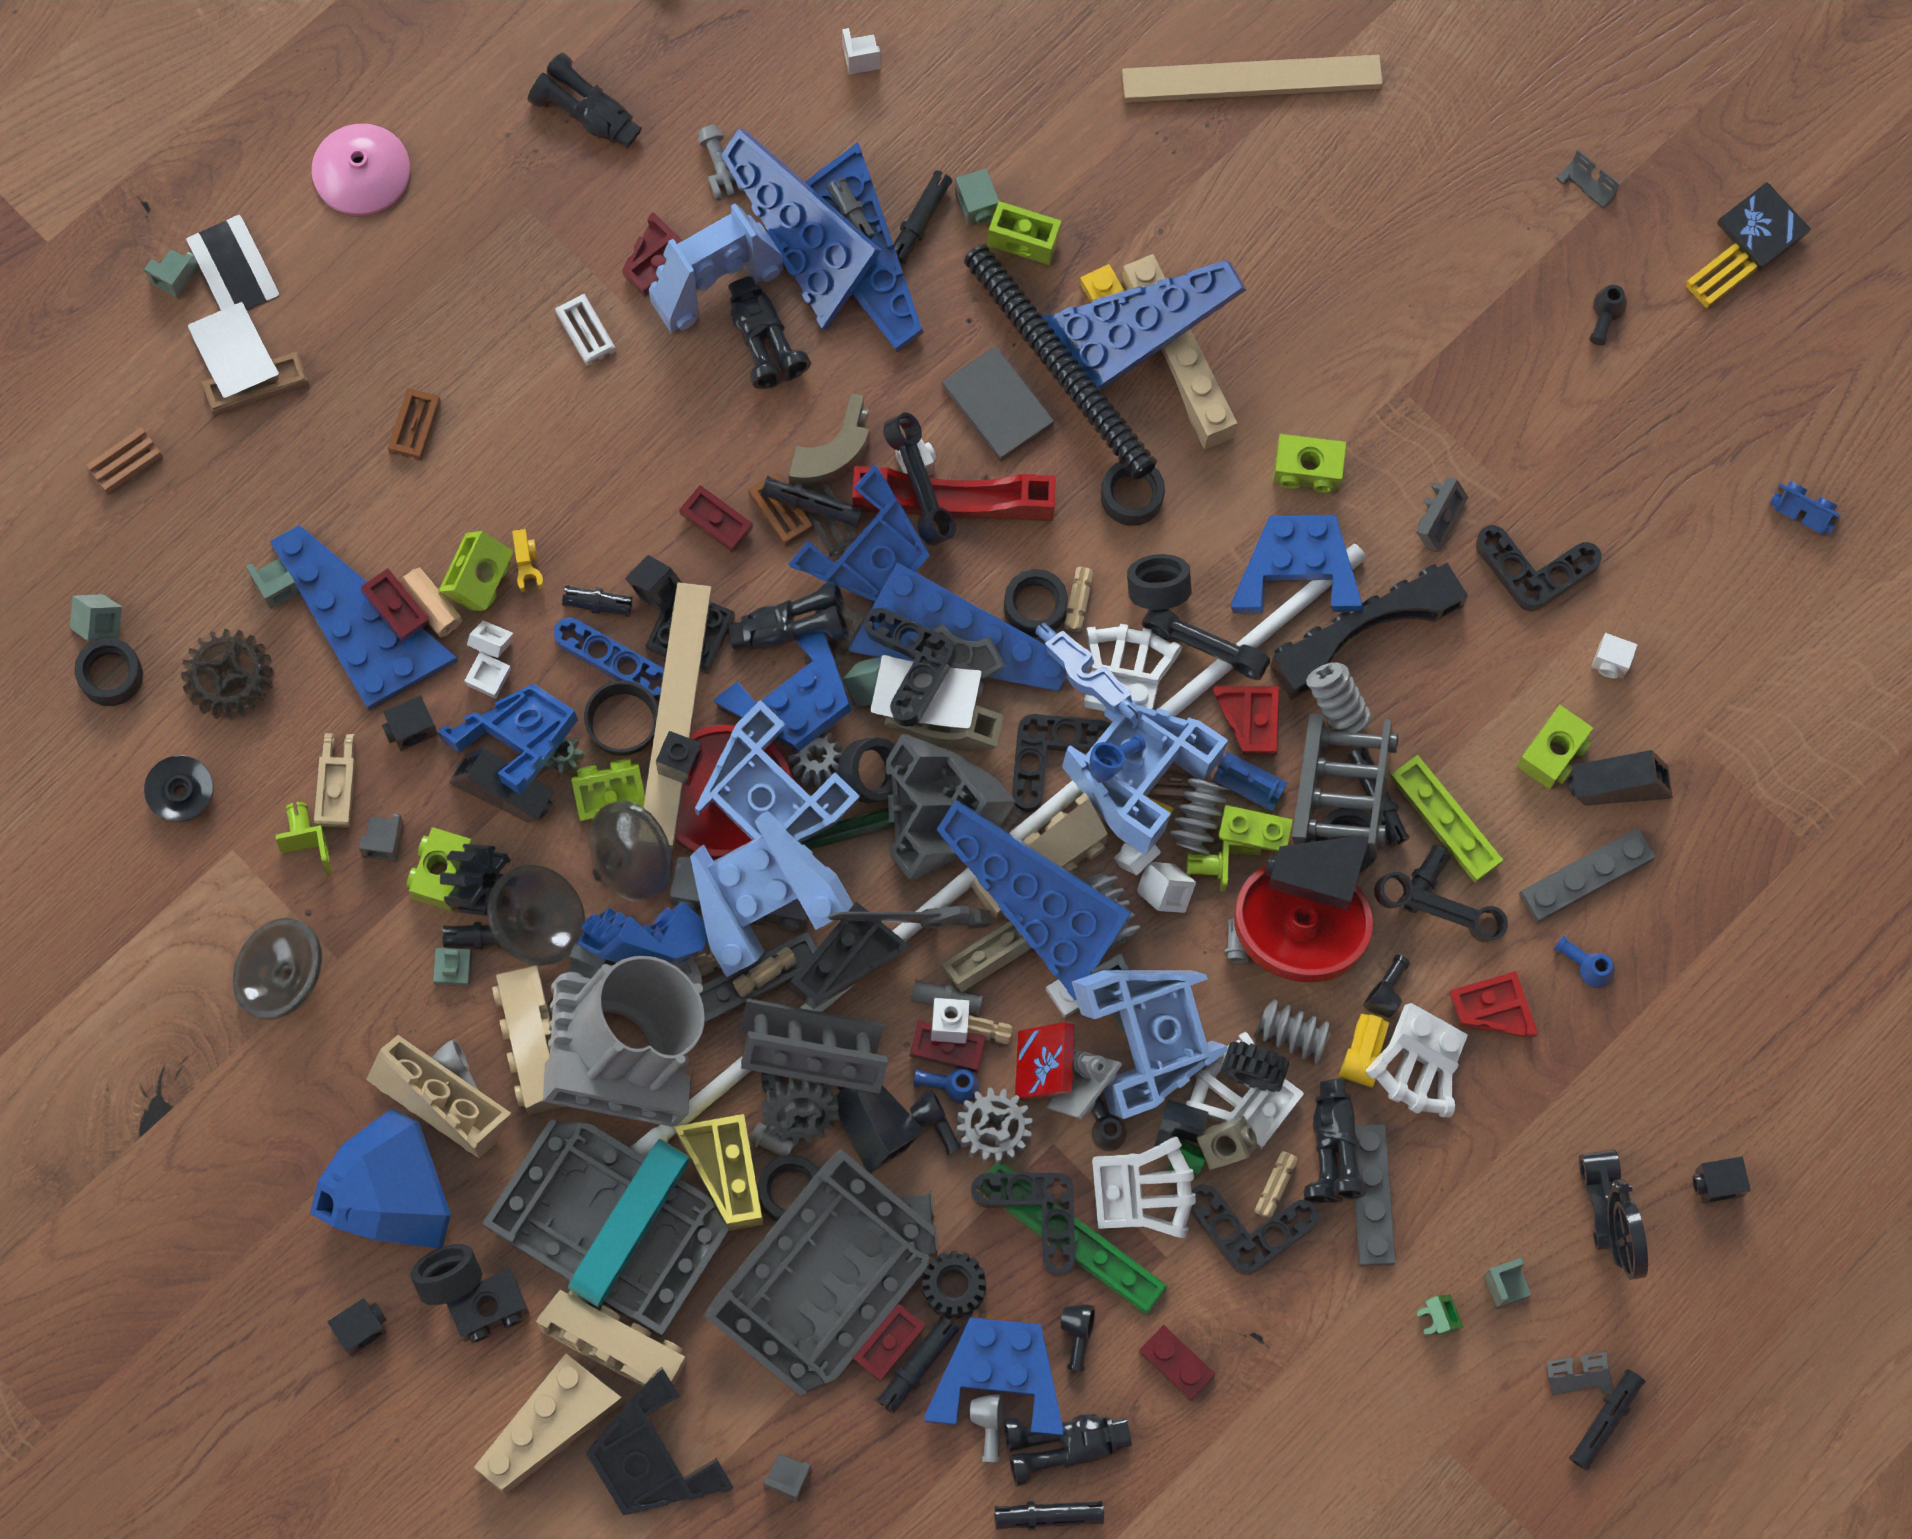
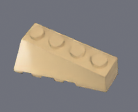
[972,793,1108,921]
[492,965,566,1115]
[366,1035,511,1158]
[536,1290,687,1387]

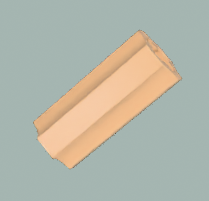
[399,567,463,638]

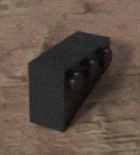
[787,901,910,1010]

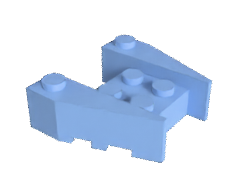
[649,204,783,333]
[695,700,860,843]
[1062,700,1228,856]
[690,811,854,977]
[1072,970,1228,1119]

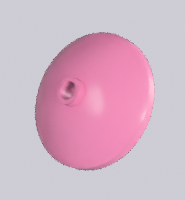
[312,124,411,216]

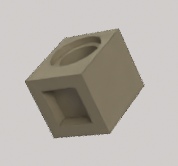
[1197,1116,1257,1170]

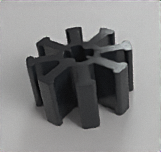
[440,844,514,916]

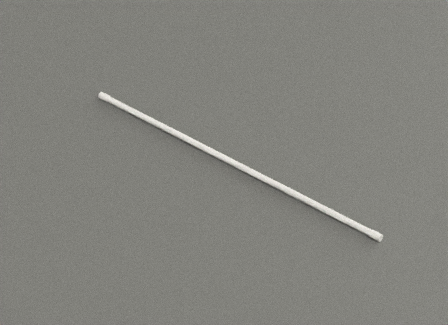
[630,544,1366,1157]

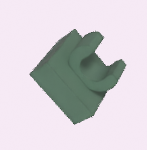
[433,948,472,986]

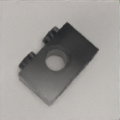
[446,1269,530,1343]

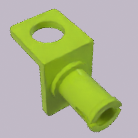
[275,802,332,875]
[1187,840,1262,892]

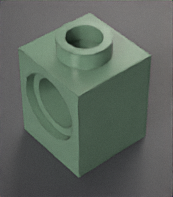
[955,168,999,226]

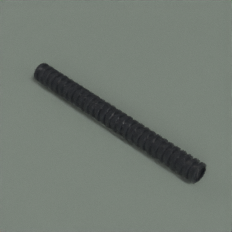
[964,244,1157,479]

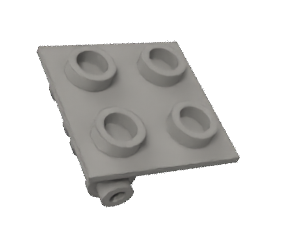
[1046,1049,1122,1119]

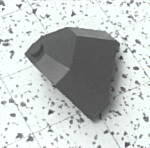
[886,734,1016,880]

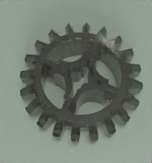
[181,629,275,720]

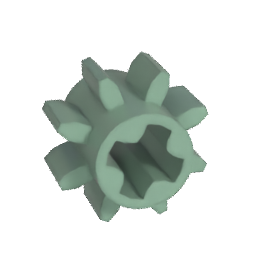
[545,737,584,777]

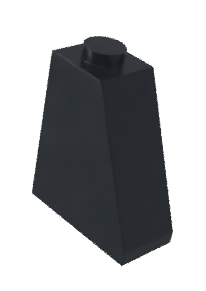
[449,748,553,822]
[1569,750,1673,806]
[1264,836,1369,911]
[837,1085,924,1174]

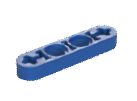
[554,617,664,700]

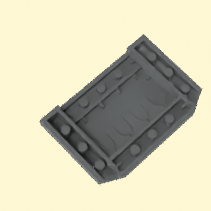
[482,1120,729,1337]
[704,1149,936,1396]

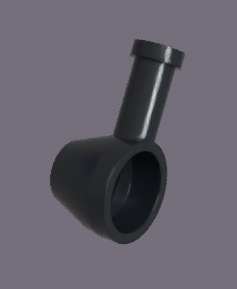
[1589,285,1627,346]
[1363,954,1410,1018]
[910,1090,961,1155]
[1091,1095,1127,1151]
[1061,1304,1095,1372]

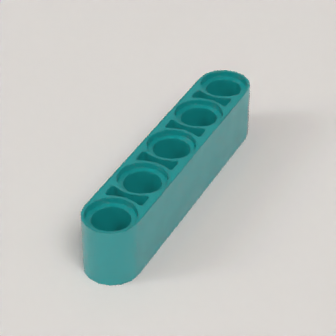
[568,1139,690,1307]

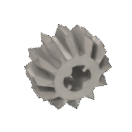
[788,732,843,789]

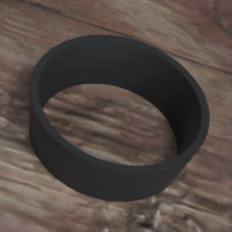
[584,680,658,756]

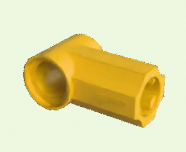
[1339,1014,1389,1088]

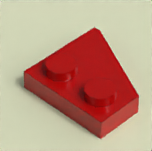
[1213,686,1280,755]

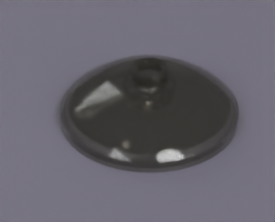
[589,800,672,902]
[487,865,585,966]
[233,918,322,1020]

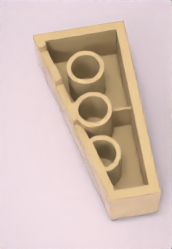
[474,1354,624,1495]

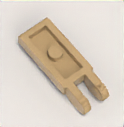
[314,733,355,828]

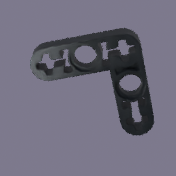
[1476,525,1602,611]
[864,608,956,727]
[1012,714,1111,813]
[971,1173,1075,1277]
[1190,1185,1319,1275]

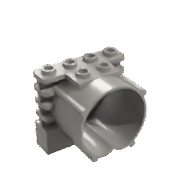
[543,956,705,1127]

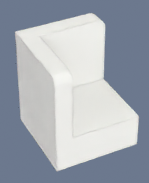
[842,28,881,75]
[1137,862,1196,913]

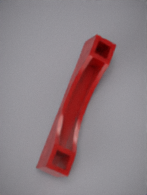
[852,466,1056,521]

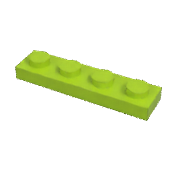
[1390,755,1503,883]

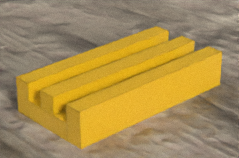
[1685,243,1758,309]

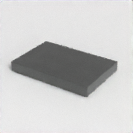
[942,346,1054,461]

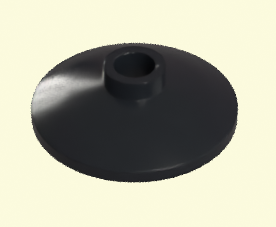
[144,755,214,822]

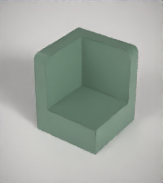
[144,250,199,298]
[246,559,299,609]
[70,594,122,641]
[843,654,890,707]
[1484,1258,1531,1309]

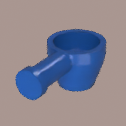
[1089,735,1146,782]
[1554,935,1615,988]
[913,1068,979,1104]

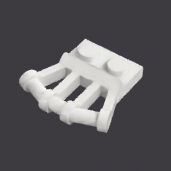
[1084,624,1182,711]
[1366,1003,1468,1118]
[1185,1032,1304,1150]
[1092,1137,1196,1238]

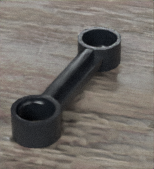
[883,412,956,546]
[1141,609,1271,680]
[1374,872,1508,942]

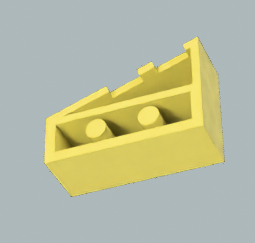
[674,1114,763,1231]

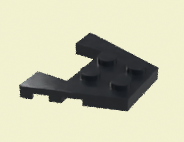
[586,1367,734,1515]

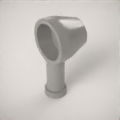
[431,1039,478,1090]
[970,1394,1003,1462]

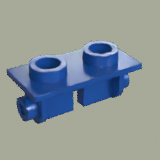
[1769,481,1841,535]
[1212,751,1288,812]

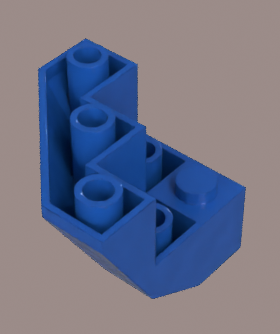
[577,902,708,965]
[310,1109,451,1248]

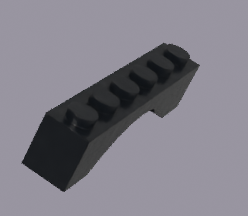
[1270,562,1468,699]

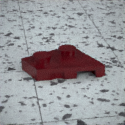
[622,212,683,297]

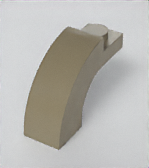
[789,393,869,489]
[884,705,1004,751]

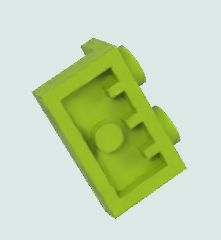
[571,759,645,821]
[1219,805,1293,852]

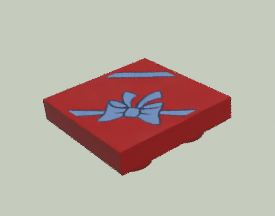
[1015,1022,1075,1101]

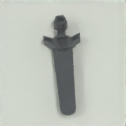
[828,906,992,930]

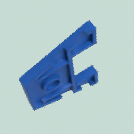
[788,464,930,602]
[1231,515,1364,613]
[713,632,852,751]
[437,684,578,795]
[924,1317,1065,1437]

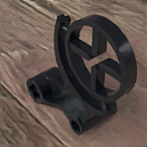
[1579,1149,1648,1280]

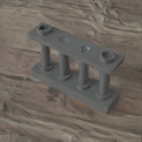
[1292,713,1399,858]
[739,999,888,1094]

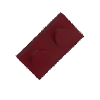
[679,485,753,553]
[361,568,429,642]
[910,1020,986,1073]
[853,1303,926,1382]
[1139,1324,1215,1401]

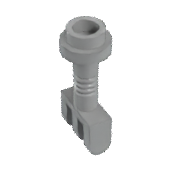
[698,125,744,200]

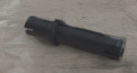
[893,170,953,264]
[761,476,863,528]
[1347,747,1409,847]
[876,1316,960,1414]
[1569,1369,1646,1471]
[994,1500,1104,1531]

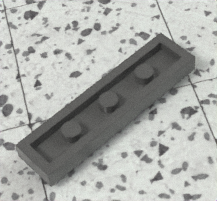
[1519,828,1656,923]
[700,931,817,1026]
[1354,1124,1395,1267]

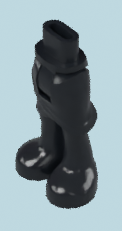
[527,52,642,148]
[728,276,811,389]
[728,580,849,650]
[1304,1078,1366,1203]
[1004,1414,1132,1487]

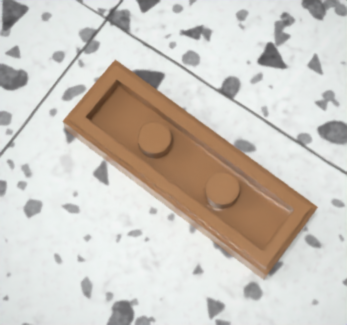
[202,351,309,415]

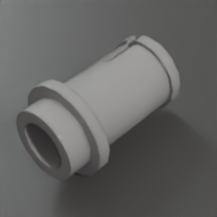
[1224,918,1249,964]
[749,1122,795,1156]

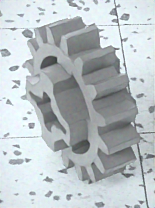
[956,1088,1032,1165]

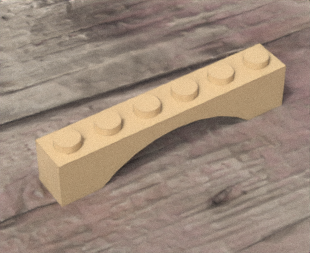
[1121,254,1238,450]

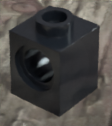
[625,555,682,613]
[381,695,438,751]
[656,731,703,786]
[1692,1156,1751,1204]
[327,1298,387,1357]

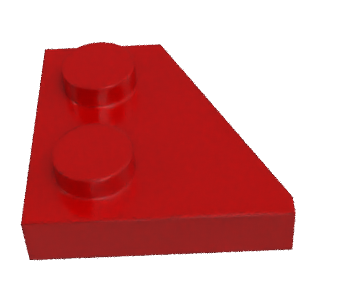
[1449,971,1538,1038]

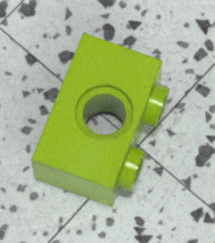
[988,201,1062,266]
[1273,434,1346,493]
[438,531,514,611]
[1516,705,1593,790]
[406,827,473,911]

